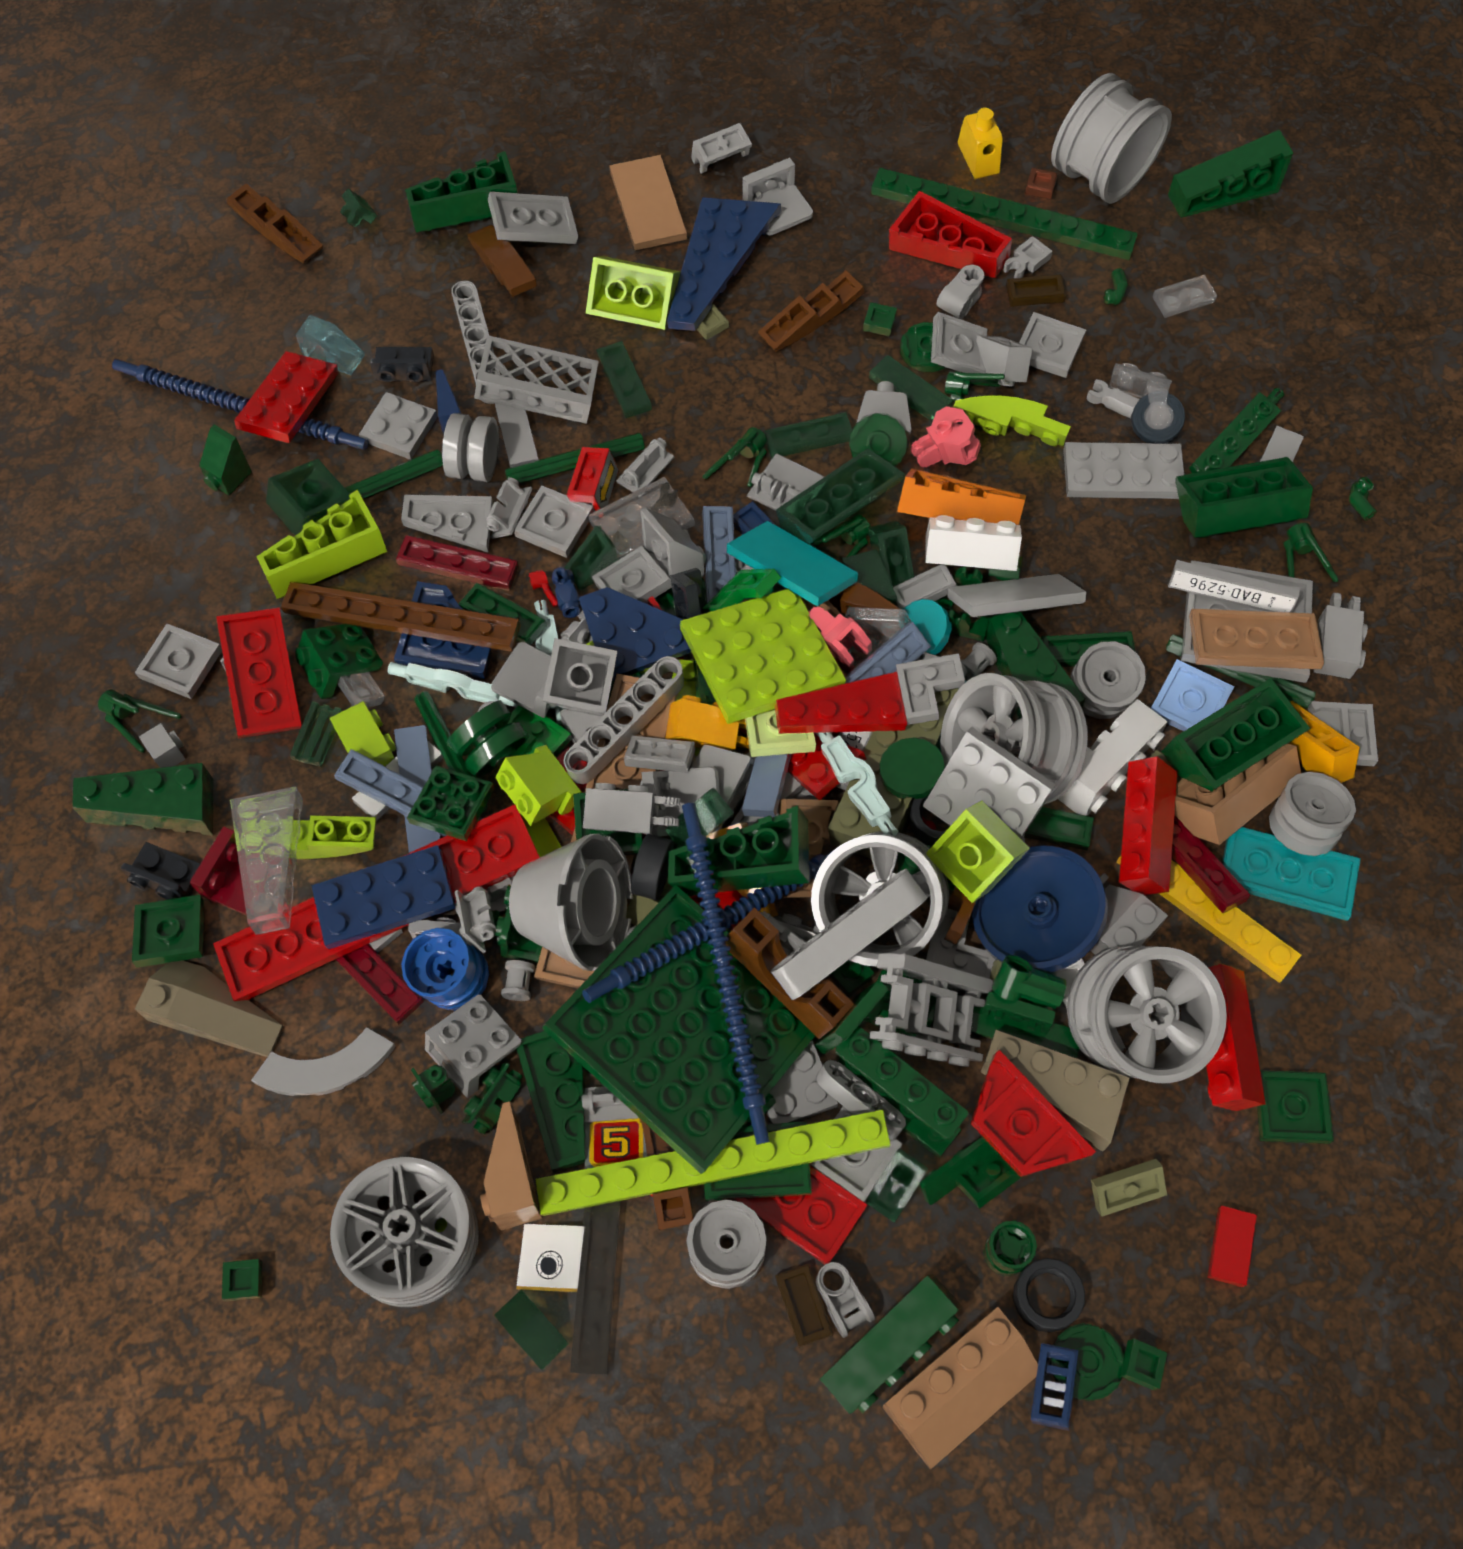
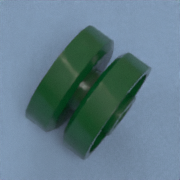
[446,700,529,778]

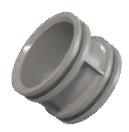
[1051,73,1172,204]
[940,673,1088,804]
[811,831,949,966]
[1067,945,1227,1083]

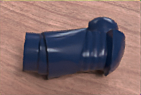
[552,567,581,618]

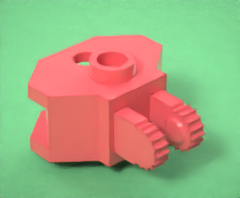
[910,406,981,468]
[808,607,872,672]

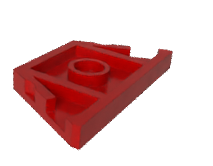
[971,1050,1096,1177]

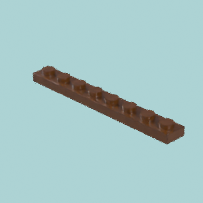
[281,582,521,652]

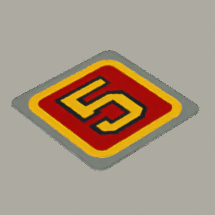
[585,1118,648,1169]

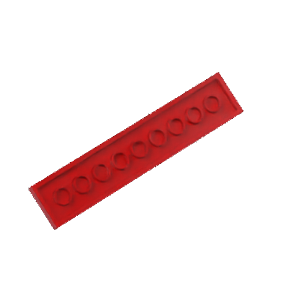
[213,804,540,1002]

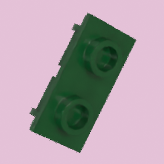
[462,1063,523,1135]
[411,1065,455,1114]

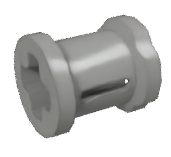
[960,642,997,681]
[501,960,535,1001]

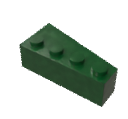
[1168,130,1293,218]
[405,151,517,232]
[986,611,1086,720]
[72,763,213,836]
[668,805,809,895]
[820,1274,963,1415]

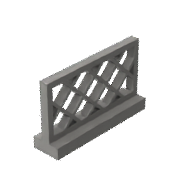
[474,335,599,424]

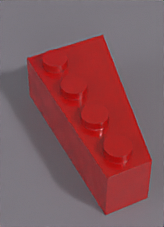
[889,191,1012,278]

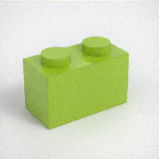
[330,701,396,767]

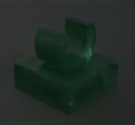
[340,188,377,227]

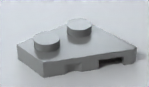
[1308,701,1378,766]

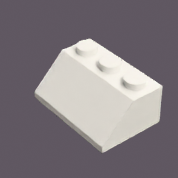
[925,515,1022,571]

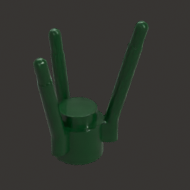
[944,371,1005,402]
[703,427,767,487]
[807,514,871,566]
[1283,523,1339,583]
[98,689,182,753]

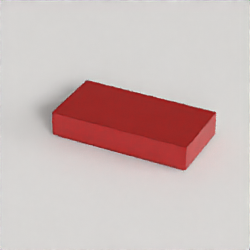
[1207,1205,1257,1287]

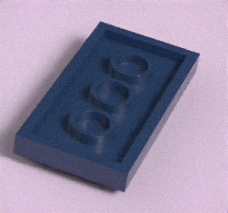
[311,845,456,949]

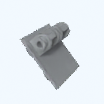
[747,453,826,521]

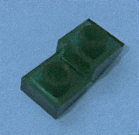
[665,787,734,848]

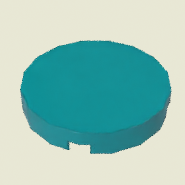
[893,599,952,655]

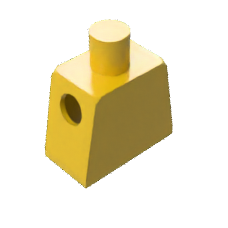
[958,108,1002,179]

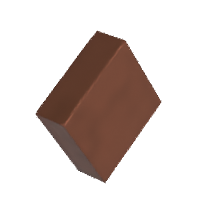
[1025,168,1058,199]

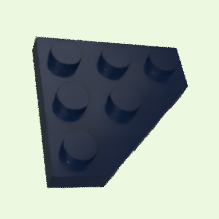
[394,581,492,679]
[579,587,691,681]

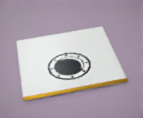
[516,1224,584,1292]

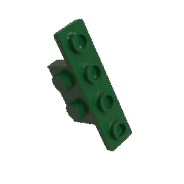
[957,991,1079,1059]
[920,1135,1023,1209]

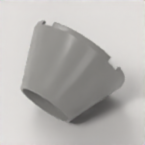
[509,834,633,971]

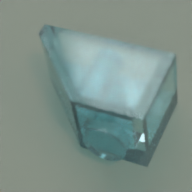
[295,315,365,375]

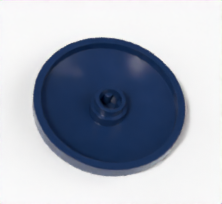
[972,846,1108,973]

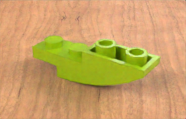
[953,396,1071,446]
[243,815,376,859]

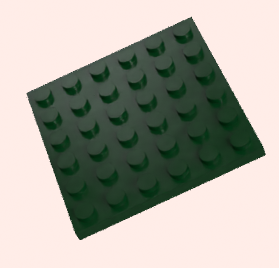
[542,885,815,1174]

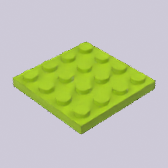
[680,589,846,724]

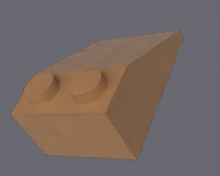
[480,1101,542,1231]

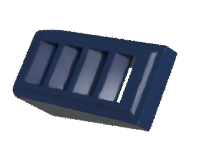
[436,370,462,433]
[1031,1343,1079,1431]

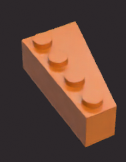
[897,468,1026,525]

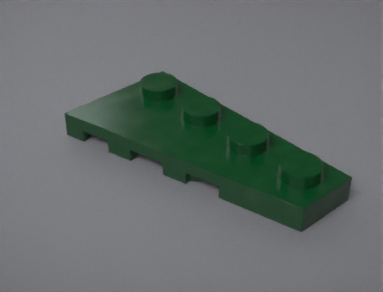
[517,1031,585,1173]

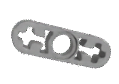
[816,1060,906,1140]

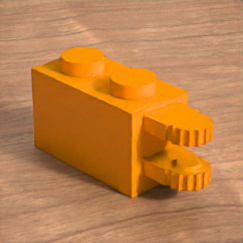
[665,695,749,751]

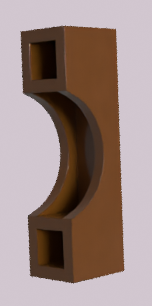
[726,907,854,1039]

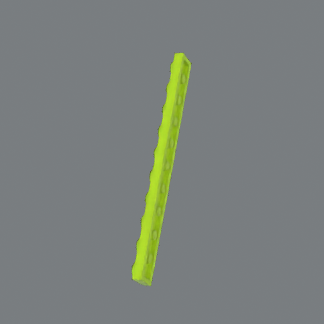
[536,1110,890,1216]

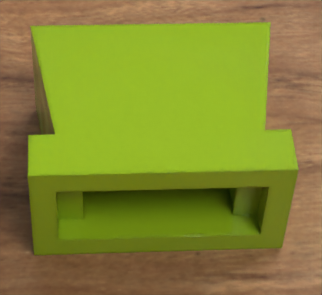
[495,745,581,826]

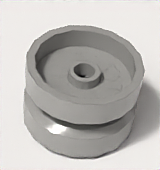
[442,413,499,482]
[1070,641,1146,719]
[1269,772,1356,856]
[686,1200,767,1289]

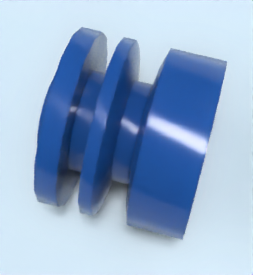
[401,928,489,1011]

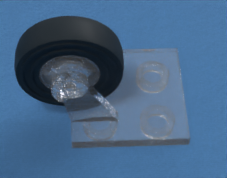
[1109,363,1185,444]

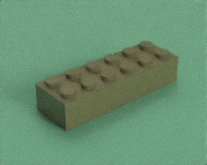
[828,688,959,859]

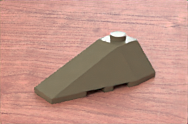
[135,961,284,1057]

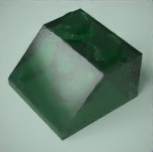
[266,459,350,535]

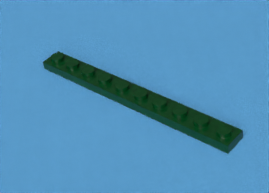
[871,168,1138,260]

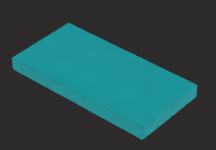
[726,521,858,607]
[1222,827,1361,921]

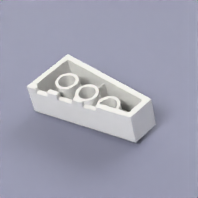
[1058,699,1168,816]

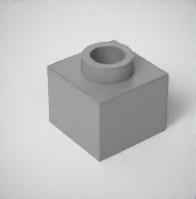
[139,723,185,768]

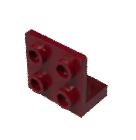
[190,826,289,919]

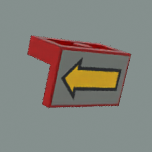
[567,447,619,517]

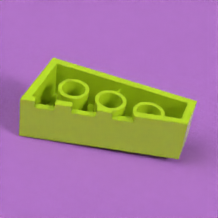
[256,489,387,599]

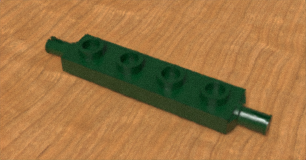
[1189,388,1284,473]

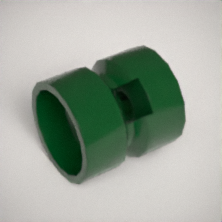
[983,1220,1037,1277]

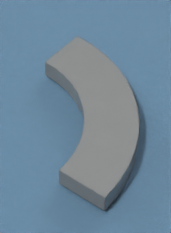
[251,1027,396,1096]

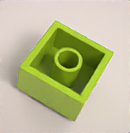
[926,801,1030,903]

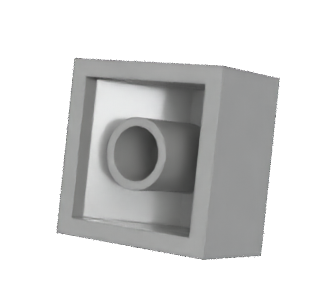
[640,507,706,580]
[542,638,617,716]
[1090,884,1168,955]

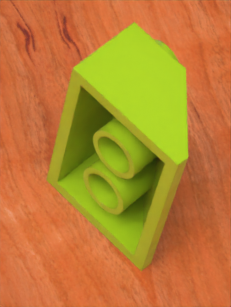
[585,256,681,330]

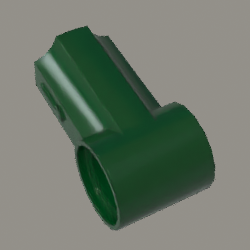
[992,955,1067,1009]

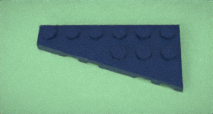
[667,197,781,331]

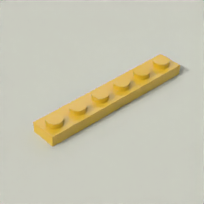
[1117,855,1302,983]

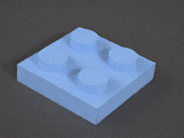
[1151,659,1234,731]

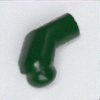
[1104,268,1128,306]
[1349,477,1377,521]

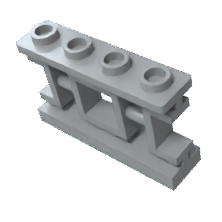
[870,954,993,1067]

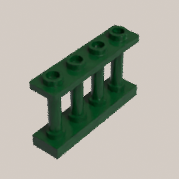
[835,1026,968,1159]

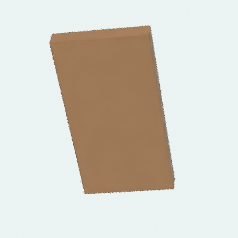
[609,155,687,251]
[1189,609,1324,669]

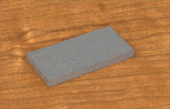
[948,574,1086,617]

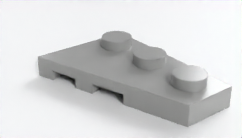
[401,495,493,552]

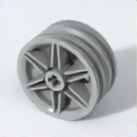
[330,1157,479,1307]

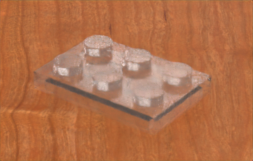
[588,477,694,561]

